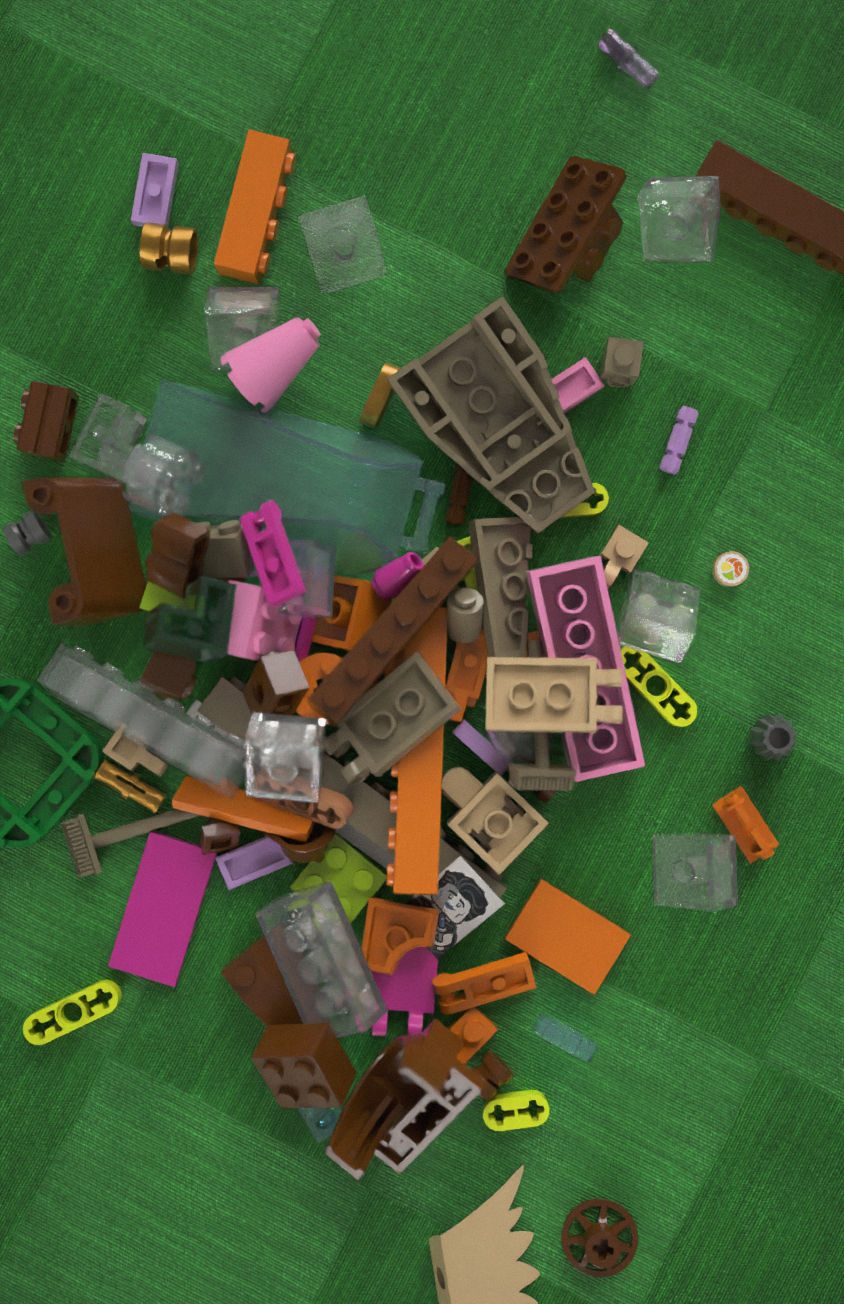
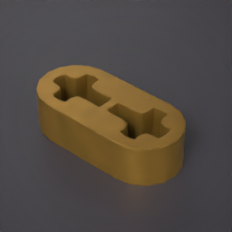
[359,362,400,429]

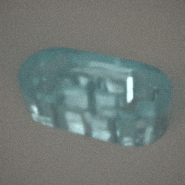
[532,1013,599,1062]

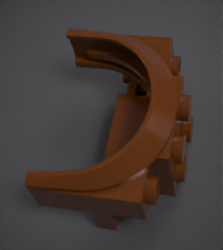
[326,1018,485,1180]

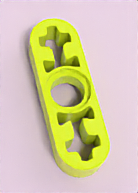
[620,645,697,727]
[23,979,122,1045]

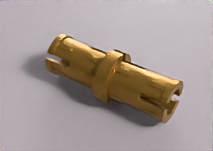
[94,759,167,813]

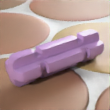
[660,406,698,474]

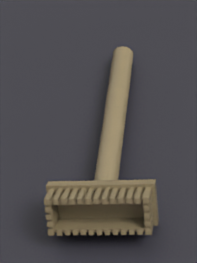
[508,640,576,790]
[60,809,200,878]

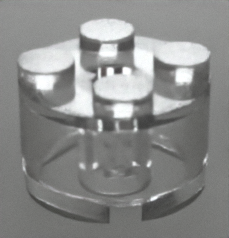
[122,435,205,517]

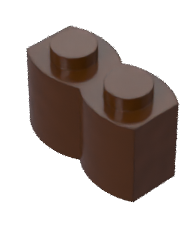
[145,512,210,599]

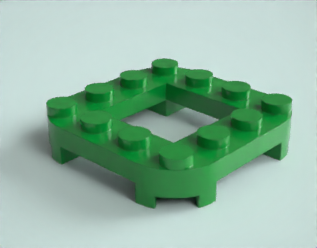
[0,678,105,848]

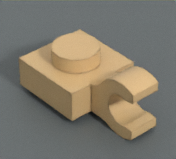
[599,525,648,589]
[102,723,168,777]

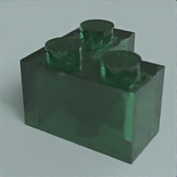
[142,576,237,663]

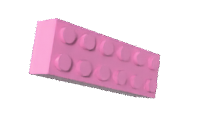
[525,556,645,782]

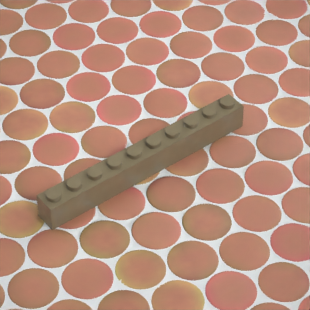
[197,675,507,898]

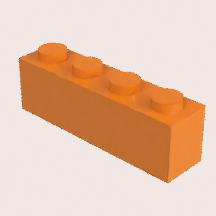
[214,129,296,284]

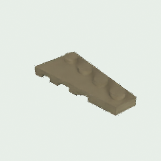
[468,517,533,658]

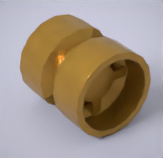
[140,222,198,275]

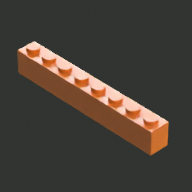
[387,607,447,896]

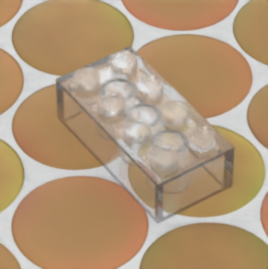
[255,881,388,1038]

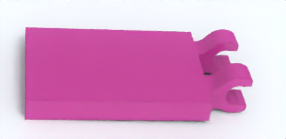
[364,902,438,1036]

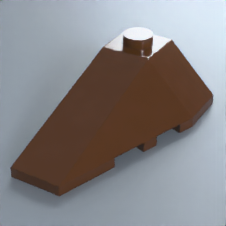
[221,921,331,1026]

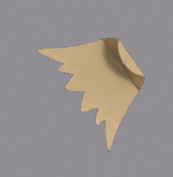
[429,1165,540,1304]

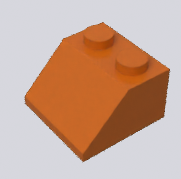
[311,575,393,651]

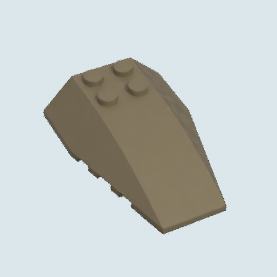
[386,296,595,533]

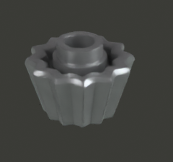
[749,713,797,762]

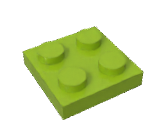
[290,832,387,932]

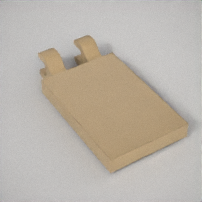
[486,657,623,733]

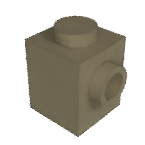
[599,337,644,388]

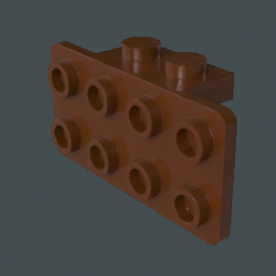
[505,156,627,293]

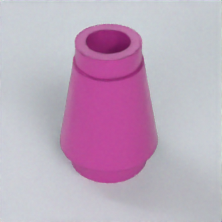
[371,551,423,600]

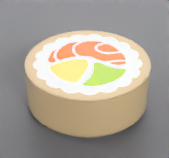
[712,551,749,587]

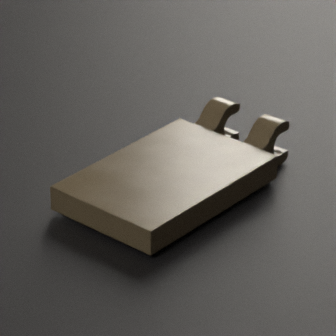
[321,652,461,785]

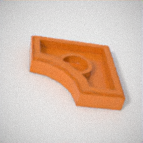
[358,897,439,975]

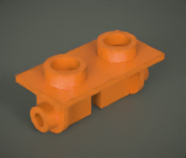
[712,786,780,864]

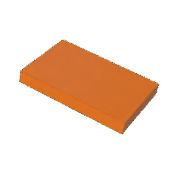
[504,878,631,995]

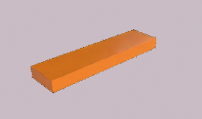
[172,776,316,842]

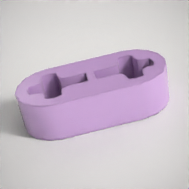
[452,719,512,777]

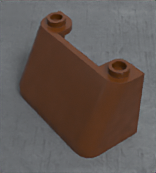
[22,478,146,626]

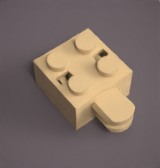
[442,767,549,875]

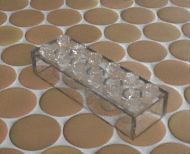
[37,644,254,799]

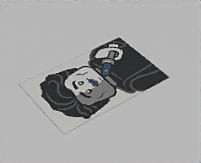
[406,856,505,959]

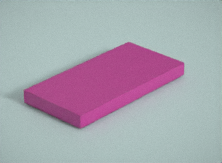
[108,831,218,987]

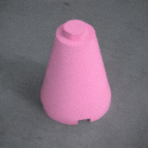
[220,317,321,413]

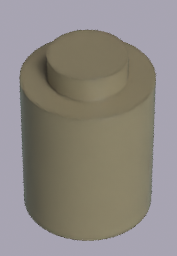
[447,588,483,643]

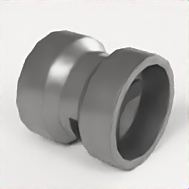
[2,509,52,557]

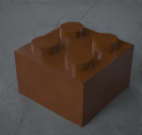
[251,1022,356,1109]

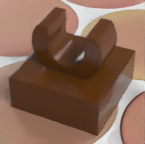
[200,817,240,855]

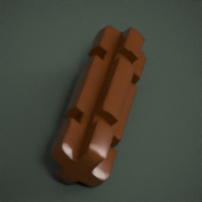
[446,463,472,526]

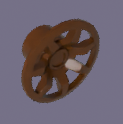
[561,1198,638,1277]

